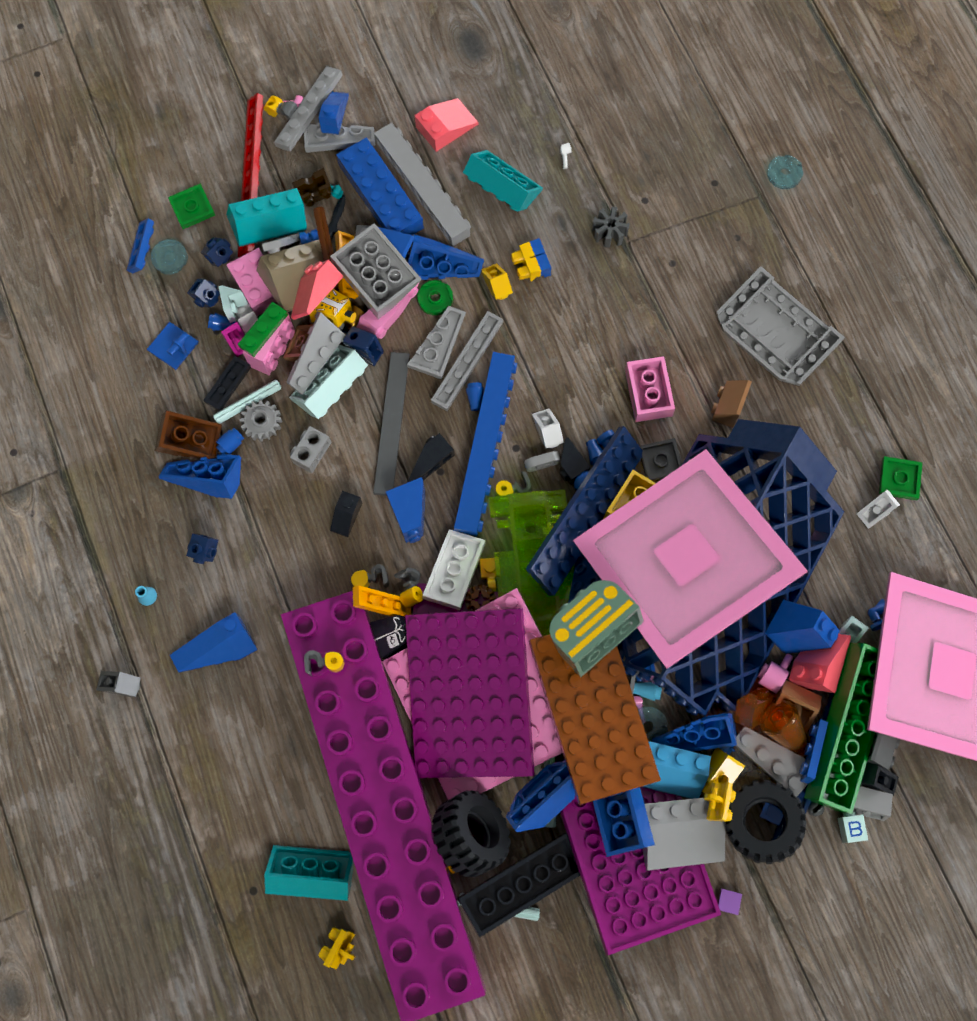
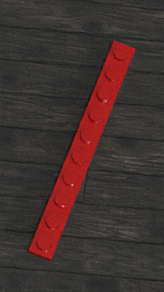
[238,93,264,258]

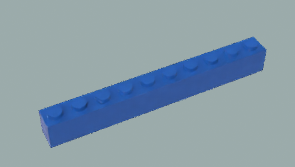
[454,352,518,537]

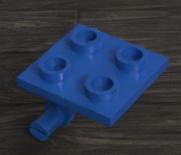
[147,322,199,370]

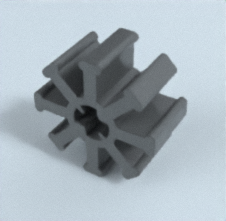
[592,207,630,248]

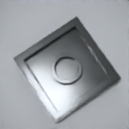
[640,438,682,482]

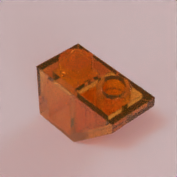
[734,687,776,729]

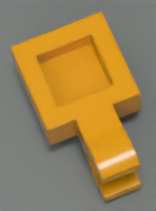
[480,557,501,592]

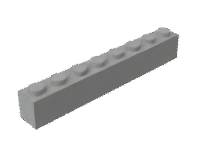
[374,123,471,247]

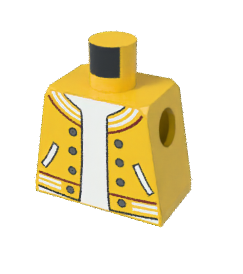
[309,289,356,328]

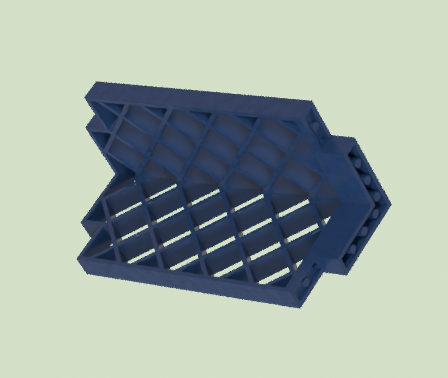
[617,419,844,716]

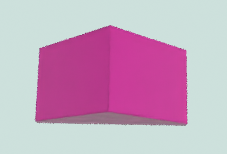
[221,322,245,357]

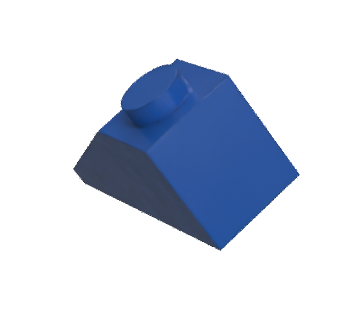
[319,92,349,134]

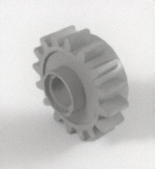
[240,400,282,442]

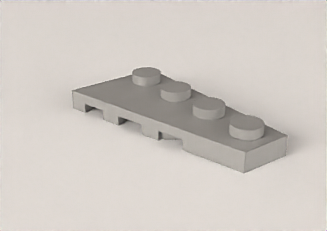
[304,122,376,153]
[262,233,300,254]
[407,306,466,379]
[286,311,346,395]
[736,726,807,797]

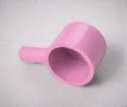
[757,654,793,694]

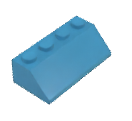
[642,741,711,799]

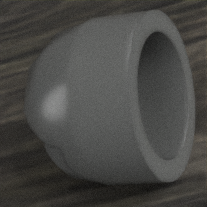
[807,801,824,817]

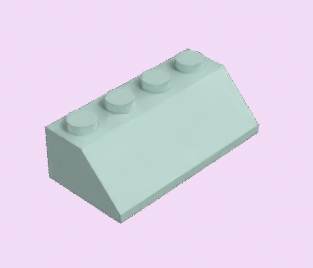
[289,345,368,419]

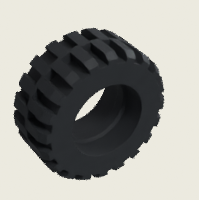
[725,780,806,864]
[432,790,511,877]

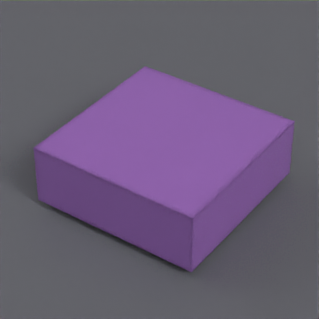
[718,889,742,915]

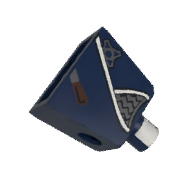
[342,327,384,366]

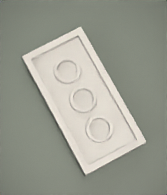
[423,529,485,610]

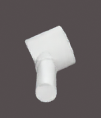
[560,143,572,169]

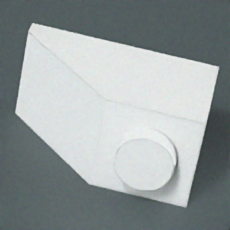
[532,409,564,448]

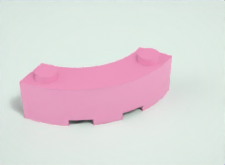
[357,283,419,339]

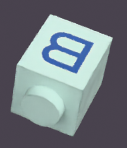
[838,811,868,843]

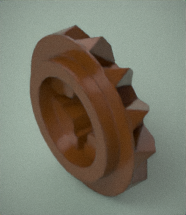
[465,584,496,611]

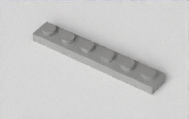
[274,66,343,152]
[431,311,503,411]

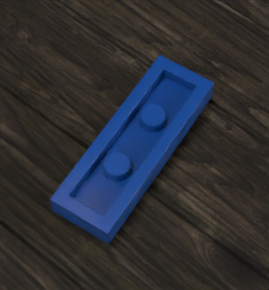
[126,218,154,274]
[799,719,828,784]

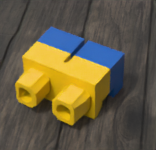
[511,238,551,281]

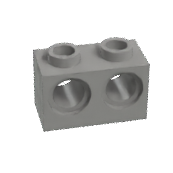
[290,426,332,473]

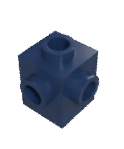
[201,237,233,267]
[187,279,220,308]
[186,534,219,564]

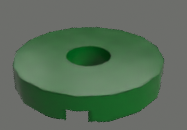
[417,280,453,316]

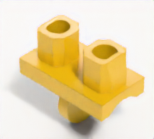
[704,782,736,821]
[318,927,356,969]

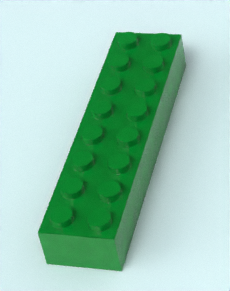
[804,643,878,814]

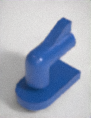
[868,599,885,631]

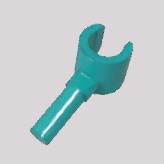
[330,184,343,199]

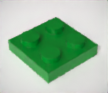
[168,183,216,229]
[879,456,923,501]

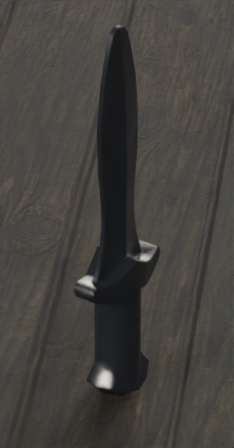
[328,195,346,240]

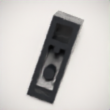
[407,433,455,483]

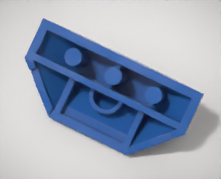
[506,760,576,832]

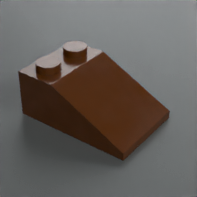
[154,410,222,459]

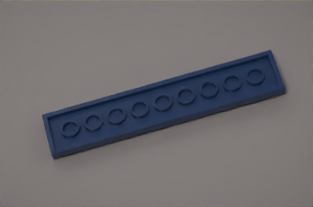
[526,426,643,596]

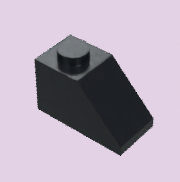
[559,437,590,485]
[330,491,363,537]
[861,763,899,796]

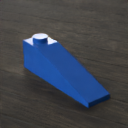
[407,234,484,280]
[158,454,241,499]
[170,612,258,673]
[652,713,737,752]

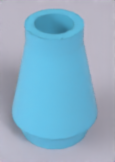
[135,586,157,606]
[633,682,662,701]

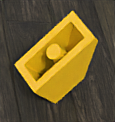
[481,263,513,300]

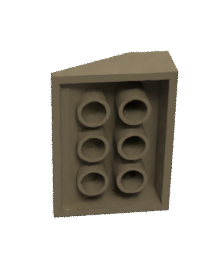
[256,240,324,312]

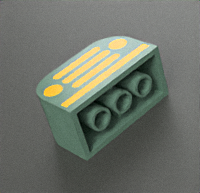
[550,580,644,677]

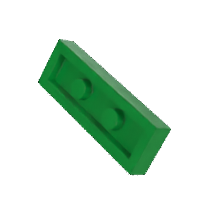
[238,302,289,357]

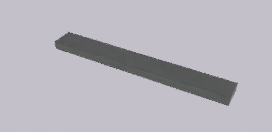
[373,352,410,496]

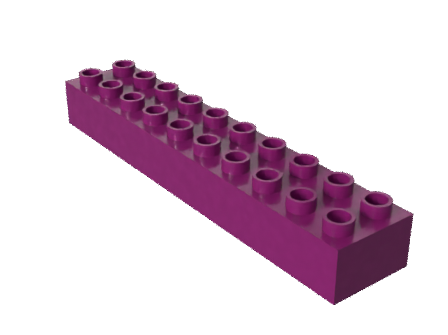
[281,591,486,1021]

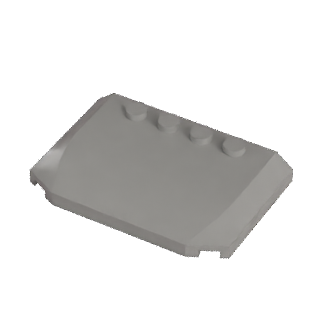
[716,266,845,386]

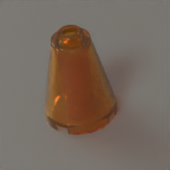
[759,700,809,755]

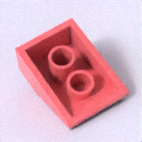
[414,98,478,152]
[291,260,344,320]
[789,634,851,693]

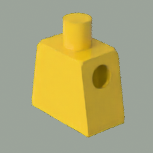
[702,748,745,794]

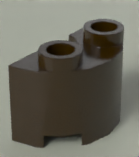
[292,168,332,207]

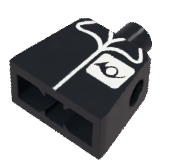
[370,615,407,659]

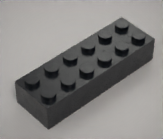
[457,833,580,937]

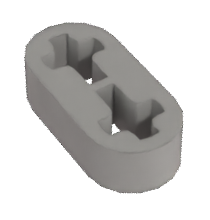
[524,451,561,472]

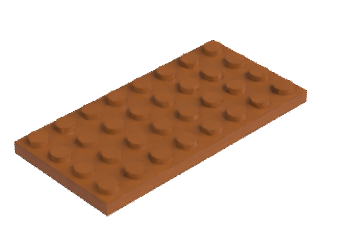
[529,634,661,805]

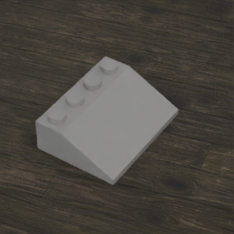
[330,223,421,319]
[643,798,726,871]

